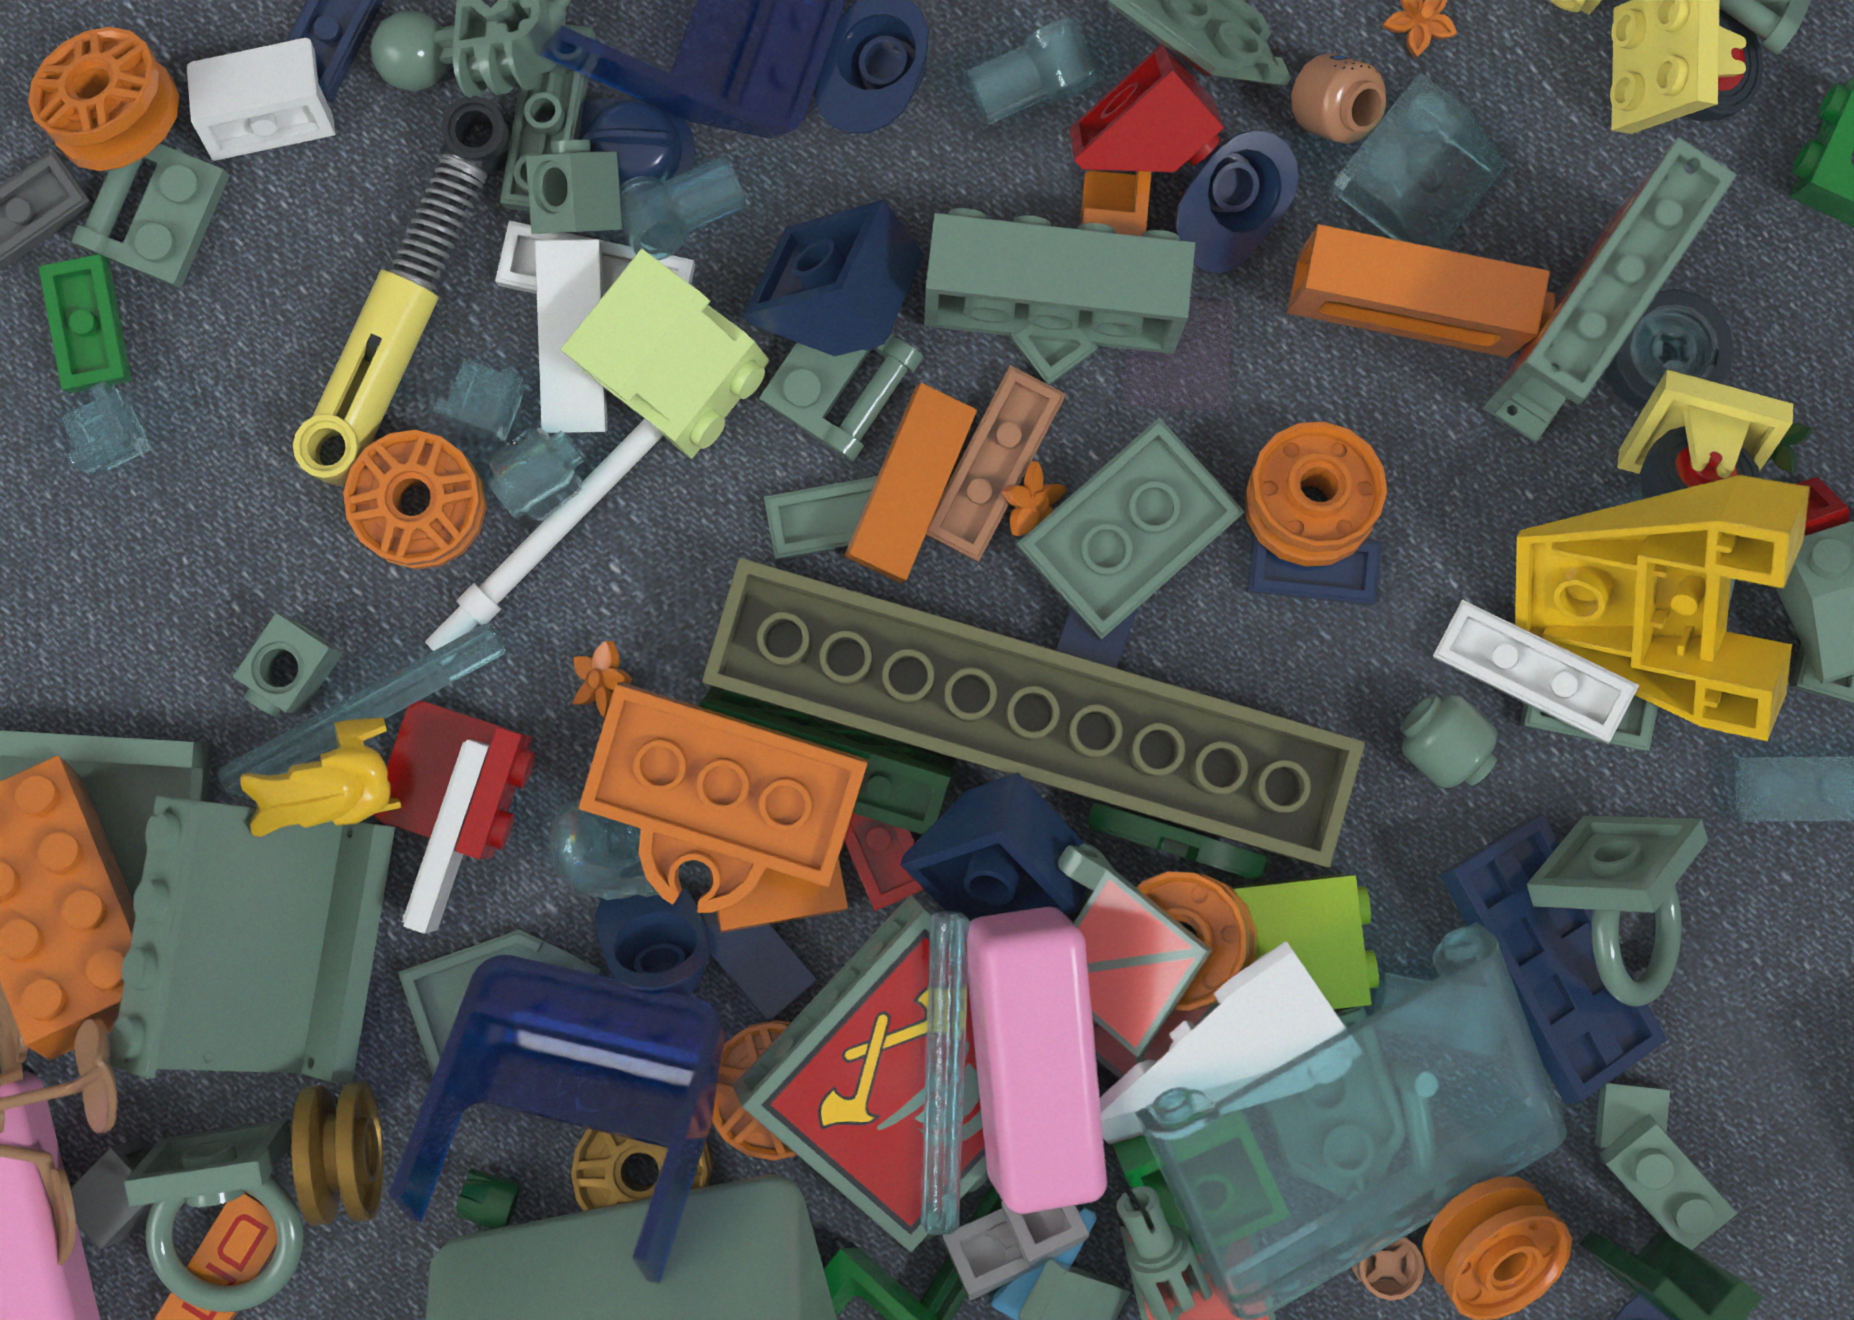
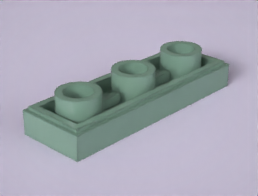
[500,24,596,212]

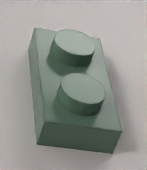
[1599,1114,1737,1250]

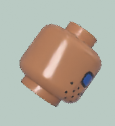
[1291,53,1386,144]

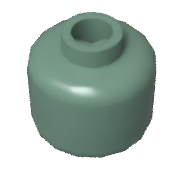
[1400,693,1498,788]

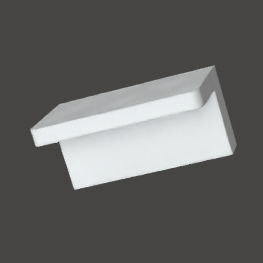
[187,38,335,161]

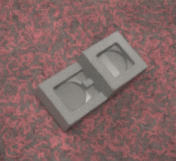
[942,1201,1089,1301]

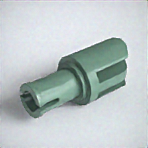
[1116,1186,1212,1320]

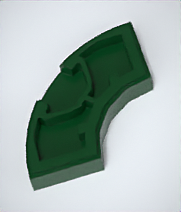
[1087,802,1267,880]

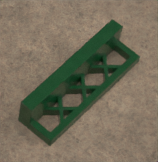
[700,687,955,834]
[1579,1230,1763,1320]

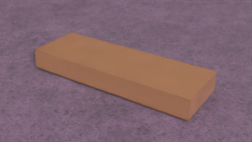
[925,365,1066,563]

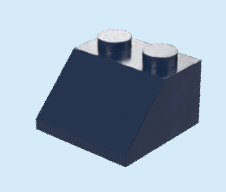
[742,200,924,356]
[900,772,1085,930]

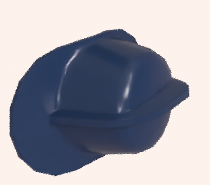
[815,0,929,134]
[579,98,696,199]
[1175,129,1299,273]
[595,877,711,1014]

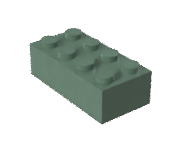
[924,208,1196,355]

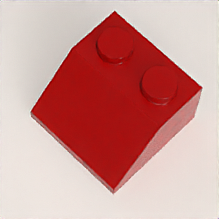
[1069,44,1224,172]

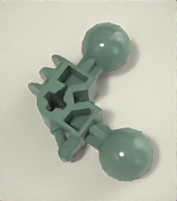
[370,0,572,98]

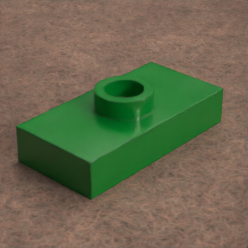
[38,254,132,394]

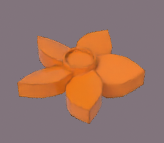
[1381,0,1457,59]
[1001,461,1067,536]
[572,641,632,718]

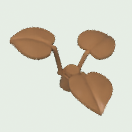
[0,984,117,1265]

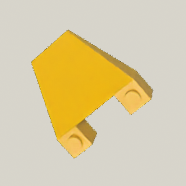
[1515,475,1809,741]

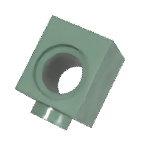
[526,140,622,234]
[233,613,344,717]

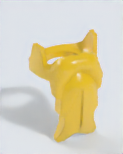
[240,717,401,837]

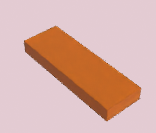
[844,382,977,583]

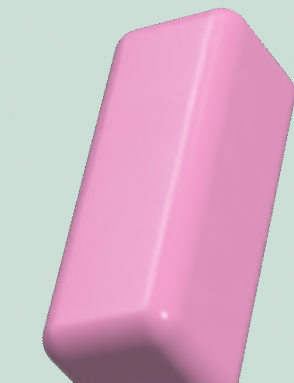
[964,907,1107,1214]
[0,1071,100,1320]

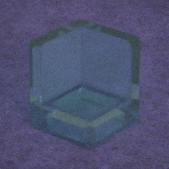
[433,359,527,442]
[60,382,152,477]

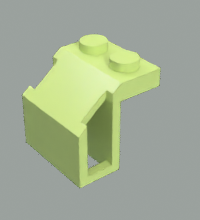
[560,248,770,459]

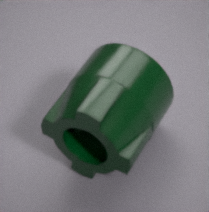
[456,1168,521,1229]

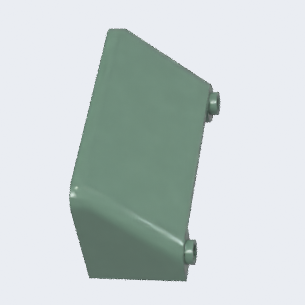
[425,1175,837,1320]

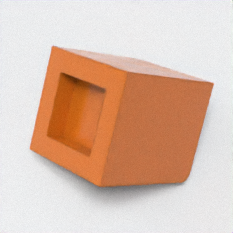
[1080,171,1151,236]

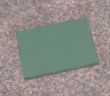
[1016,417,1245,641]

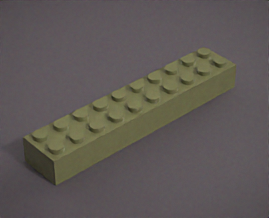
[702,558,1366,868]

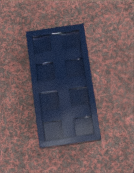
[1439,814,1667,1105]

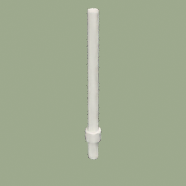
[425,419,664,659]

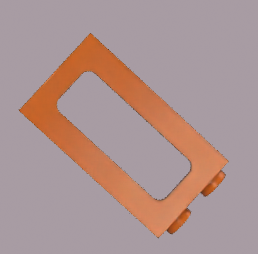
[1287,224,1555,358]

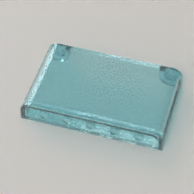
[1135,922,1567,1319]

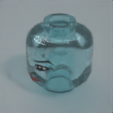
[486,426,585,521]

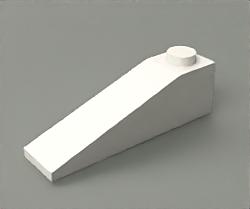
[1100,941,1361,1145]

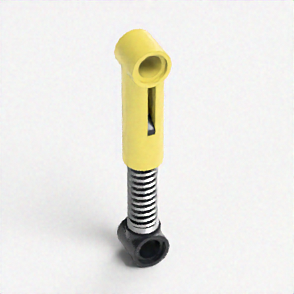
[293,96,512,486]

